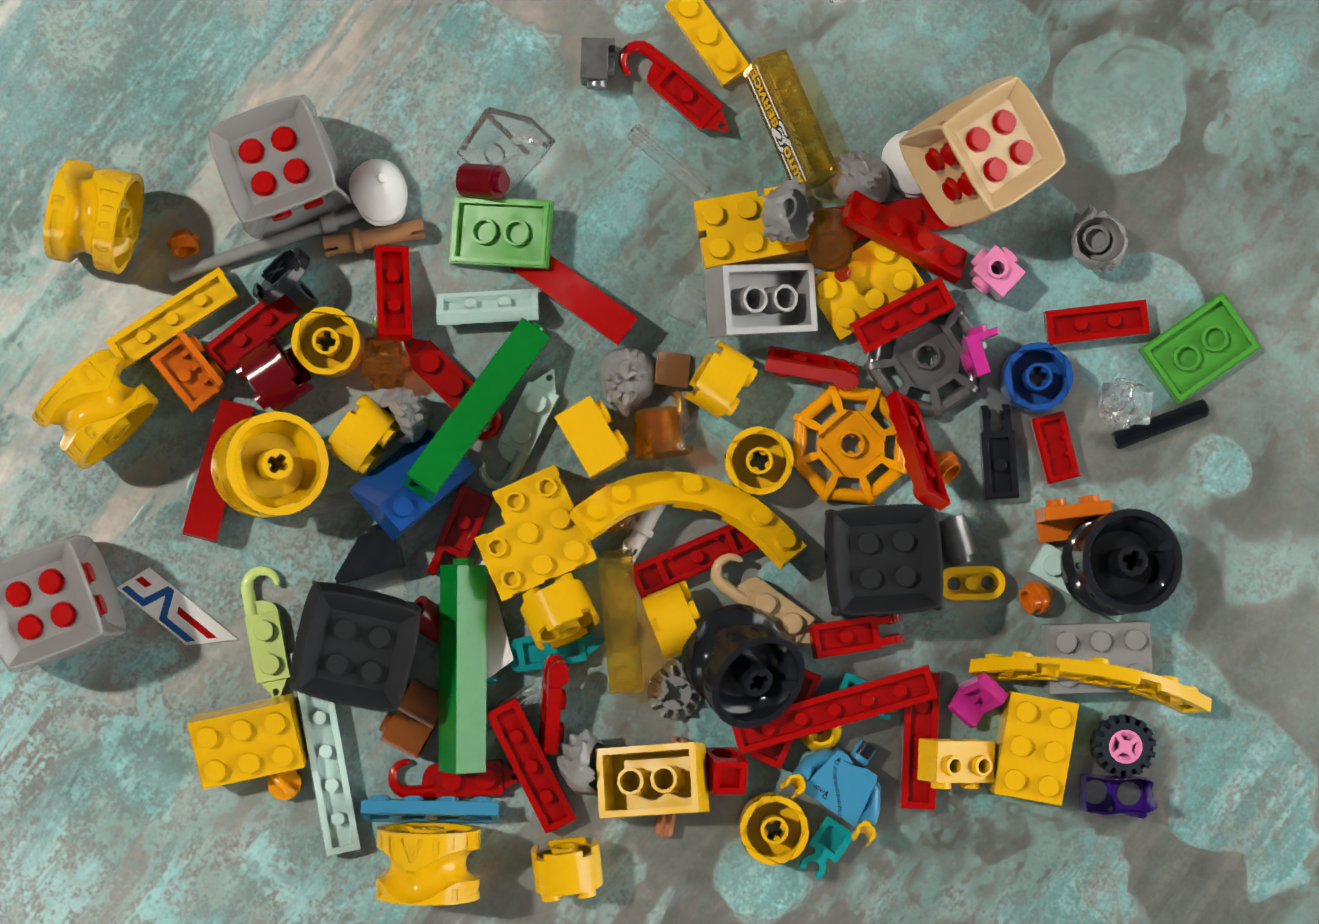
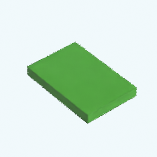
[448,196,554,269]
[1138,292,1261,405]

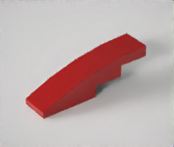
[511,255,638,346]
[183,399,255,543]

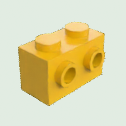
[917,738,995,789]

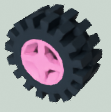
[1090,714,1156,778]

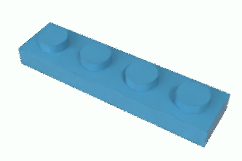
[360,795,500,824]

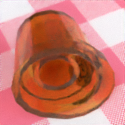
[805,208,858,282]
[633,391,694,461]

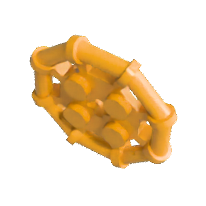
[792,383,908,506]

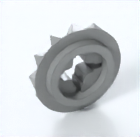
[648,665,701,720]

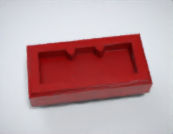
[1029,411,1081,485]

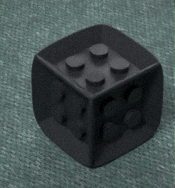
[824,504,943,617]
[288,580,421,712]

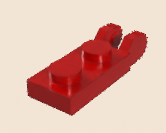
[764,345,859,390]
[427,485,494,576]
[808,614,905,659]
[538,653,569,754]

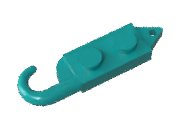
[486,632,606,684]

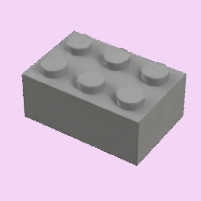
[704,263,818,338]
[1041,621,1153,694]

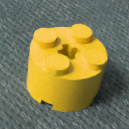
[291,307,365,378]
[683,339,758,418]
[325,394,400,474]
[724,426,794,496]
[520,573,600,650]
[641,580,701,661]
[739,792,809,865]
[531,836,604,902]

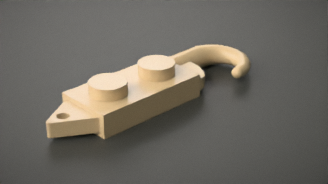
[711,553,815,645]

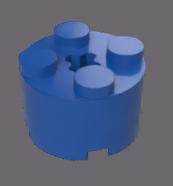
[999,342,1073,413]

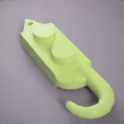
[241,566,291,697]

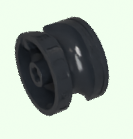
[1060,509,1183,616]
[681,604,805,728]

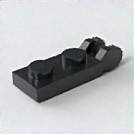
[979,404,1019,500]

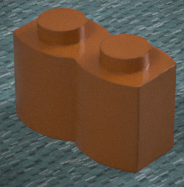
[379,679,439,759]

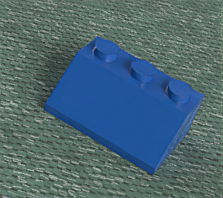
[349,429,477,542]

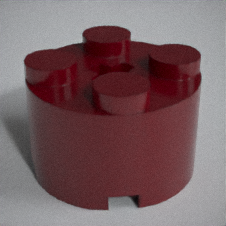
[234,333,314,412]

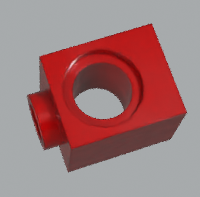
[706,747,748,795]

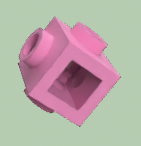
[969,245,1026,301]

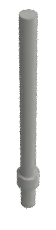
[168,207,364,284]

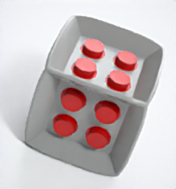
[207,95,351,239]
[0,535,126,673]

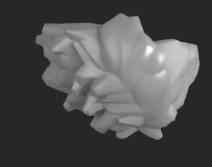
[824,150,891,203]
[761,176,814,242]
[1071,205,1128,273]
[600,346,655,417]
[378,388,434,443]
[557,728,606,795]

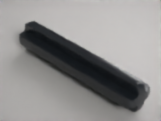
[1111,399,1210,449]

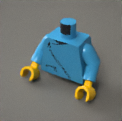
[780,739,881,847]

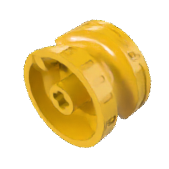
[43,158,145,274]
[32,349,158,470]
[211,411,329,518]
[375,822,481,905]

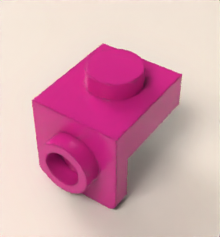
[960,324,999,379]
[948,672,1009,728]

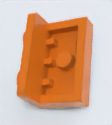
[149,330,226,414]
[1034,495,1112,543]

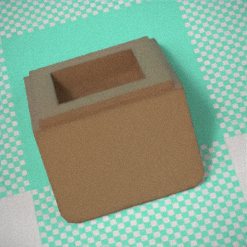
[654,350,691,389]

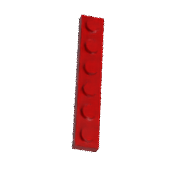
[732,665,938,755]

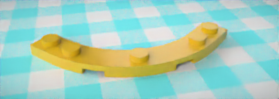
[568,471,807,570]
[969,651,1212,714]

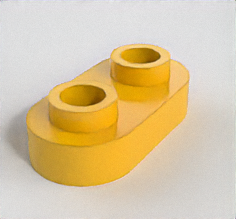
[943,566,1006,601]

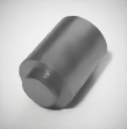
[939,513,977,567]

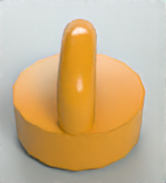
[267,769,303,800]

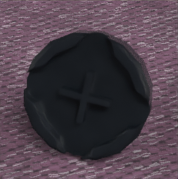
[253,247,319,313]

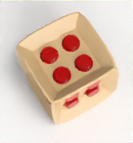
[899,75,1066,227]

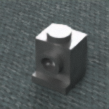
[580,37,616,90]

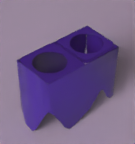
[1079,774,1157,819]

